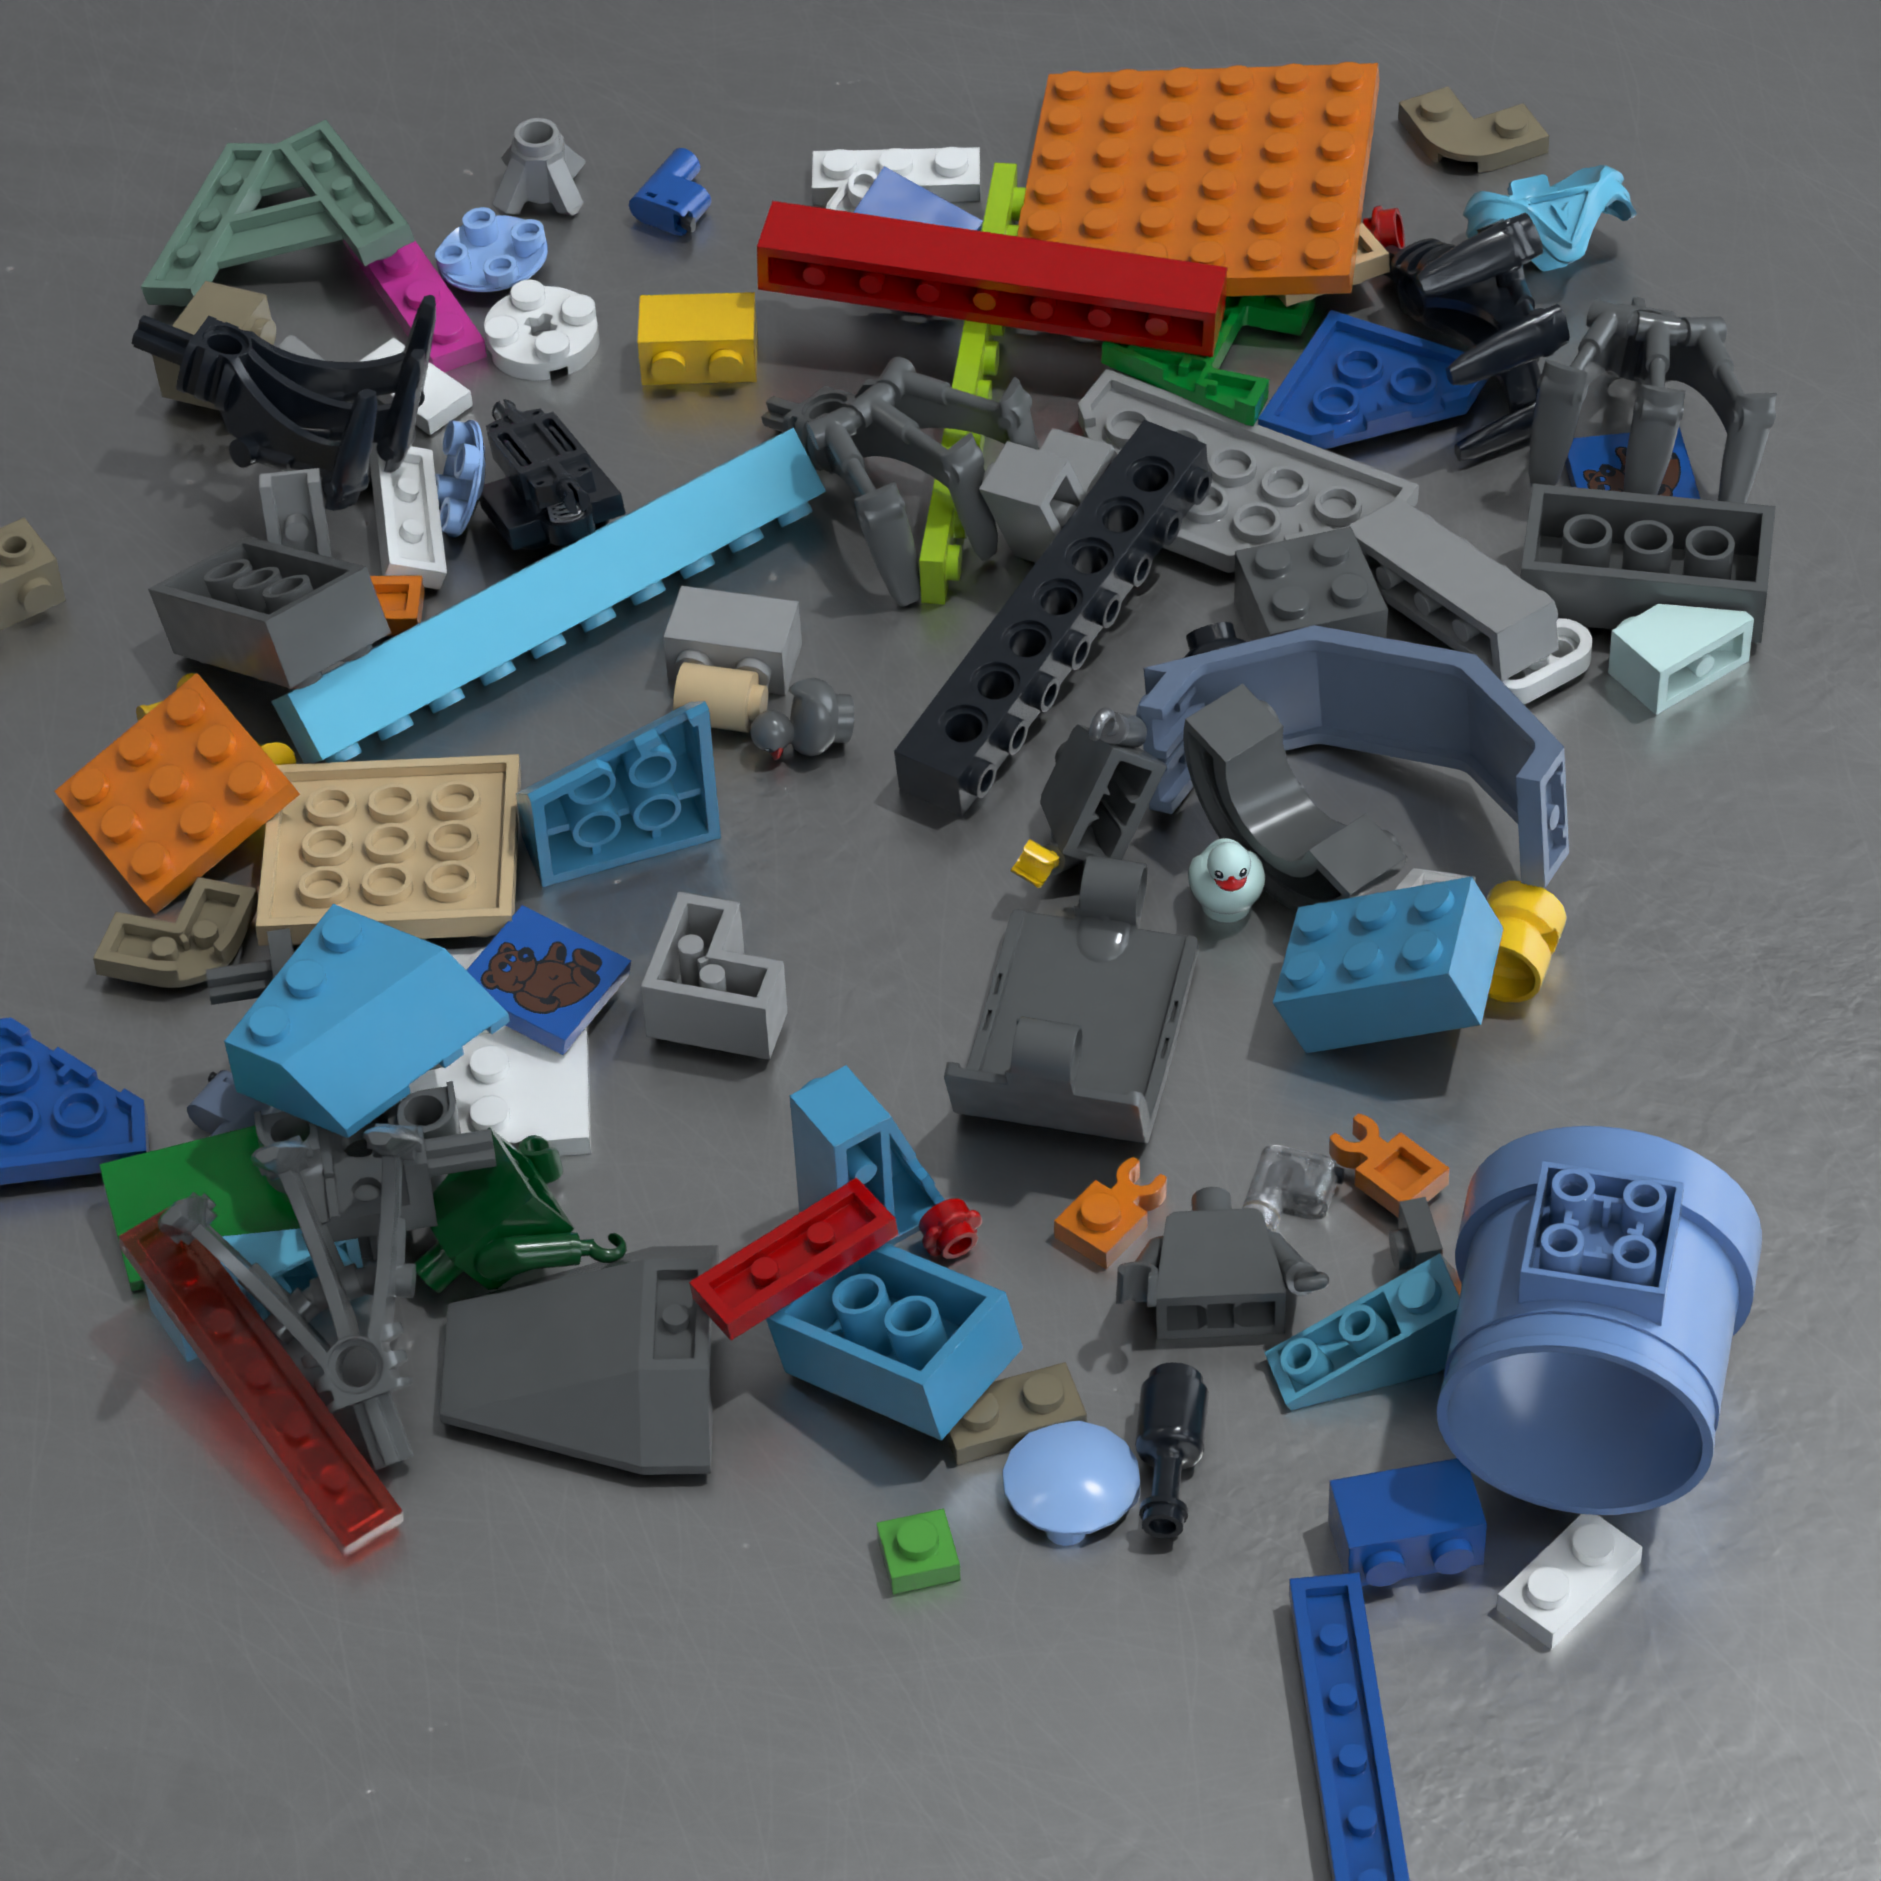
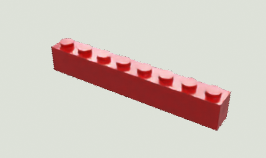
[757,201,1228,357]

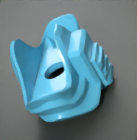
[1463,165,1637,271]

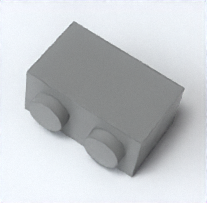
[663,586,802,695]

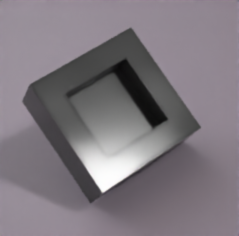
[1389,1197,1443,1271]

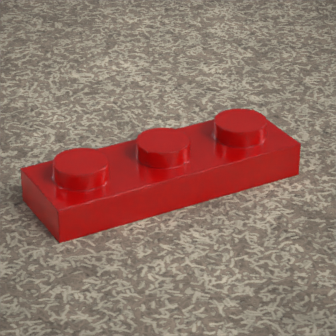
[689,1177,898,1341]

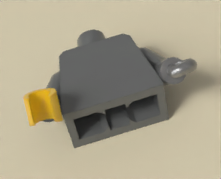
[1010,707,1167,888]

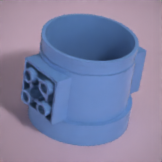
[1437,1126,1762,1515]

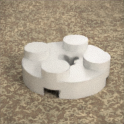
[484,279,600,381]

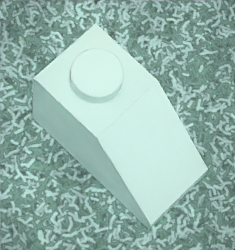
[1608,604,1754,715]

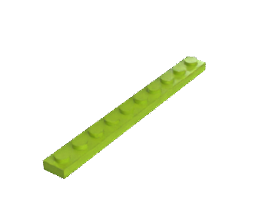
[919,162,1027,605]

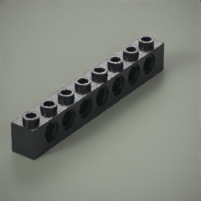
[894,420,1212,817]

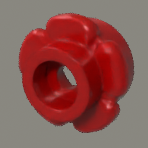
[1363,205,1405,249]
[918,1198,982,1259]

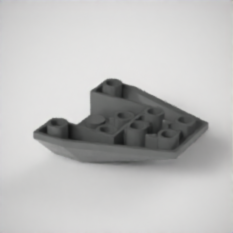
[440,1245,719,1475]

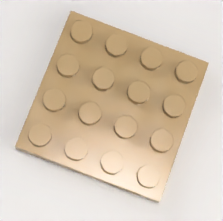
[256,754,521,946]

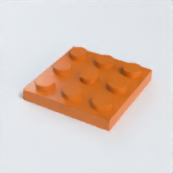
[54,673,300,915]

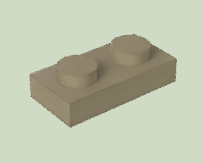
[946,1362,1087,1465]

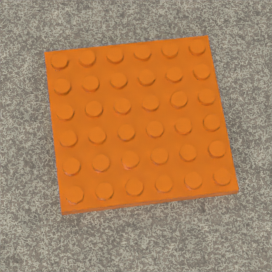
[1018,62,1380,296]

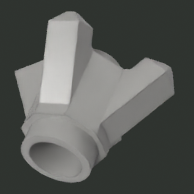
[492,118,586,216]

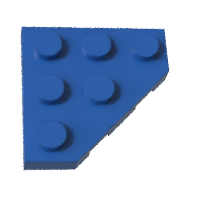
[1258,310,1490,449]
[0,1017,149,1185]

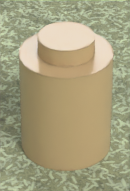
[673,662,768,733]

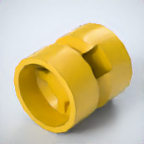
[1486,880,1567,1003]

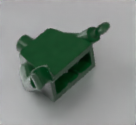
[414,1127,627,1293]

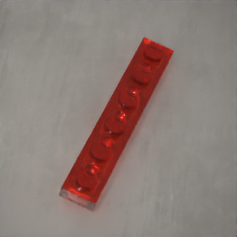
[119,1206,403,1558]

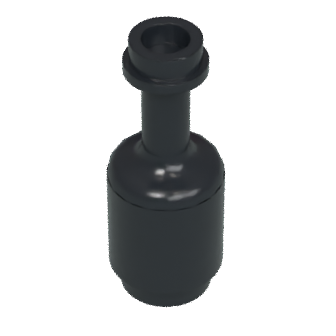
[1135,1362,1209,1538]

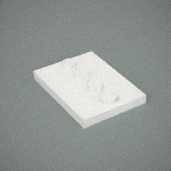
[400,947,591,1156]

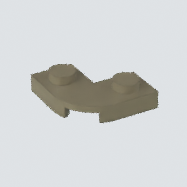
[1398,87,1549,173]
[93,877,258,988]

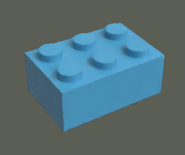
[1273,876,1504,1053]
[766,1243,1023,1441]

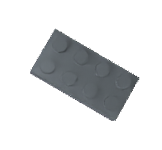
[1520,483,1776,643]
[148,536,391,690]

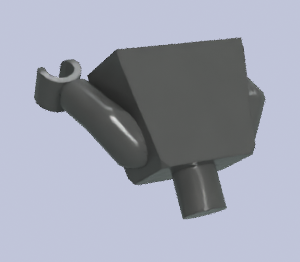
[1116,1187,1329,1340]

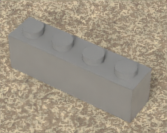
[1345,498,1558,681]

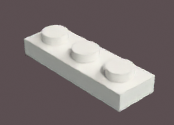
[812,147,980,205]
[370,443,447,590]

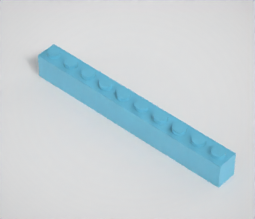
[271,428,826,764]

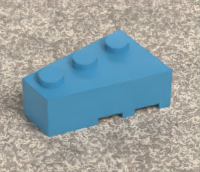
[789,1065,945,1245]

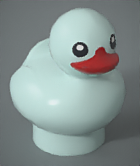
[1188,838,1265,923]

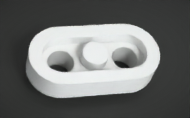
[1502,618,1592,704]

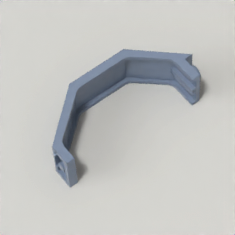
[1136,625,1569,888]

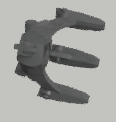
[1528,297,1777,503]
[761,357,1039,607]
[158,1124,424,1471]

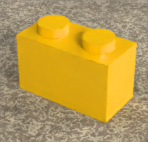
[637,292,758,385]

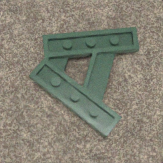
[141,119,415,307]

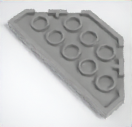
[1078,369,1419,573]

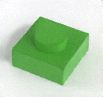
[876,1508,961,1594]

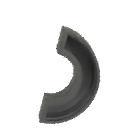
[1183,683,1408,912]

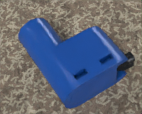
[628,148,711,236]

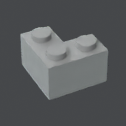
[979,428,1117,562]
[641,891,788,1060]

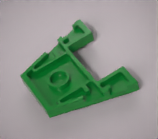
[1101,295,1316,426]

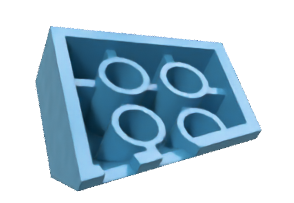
[516,701,721,887]
[224,904,510,1138]

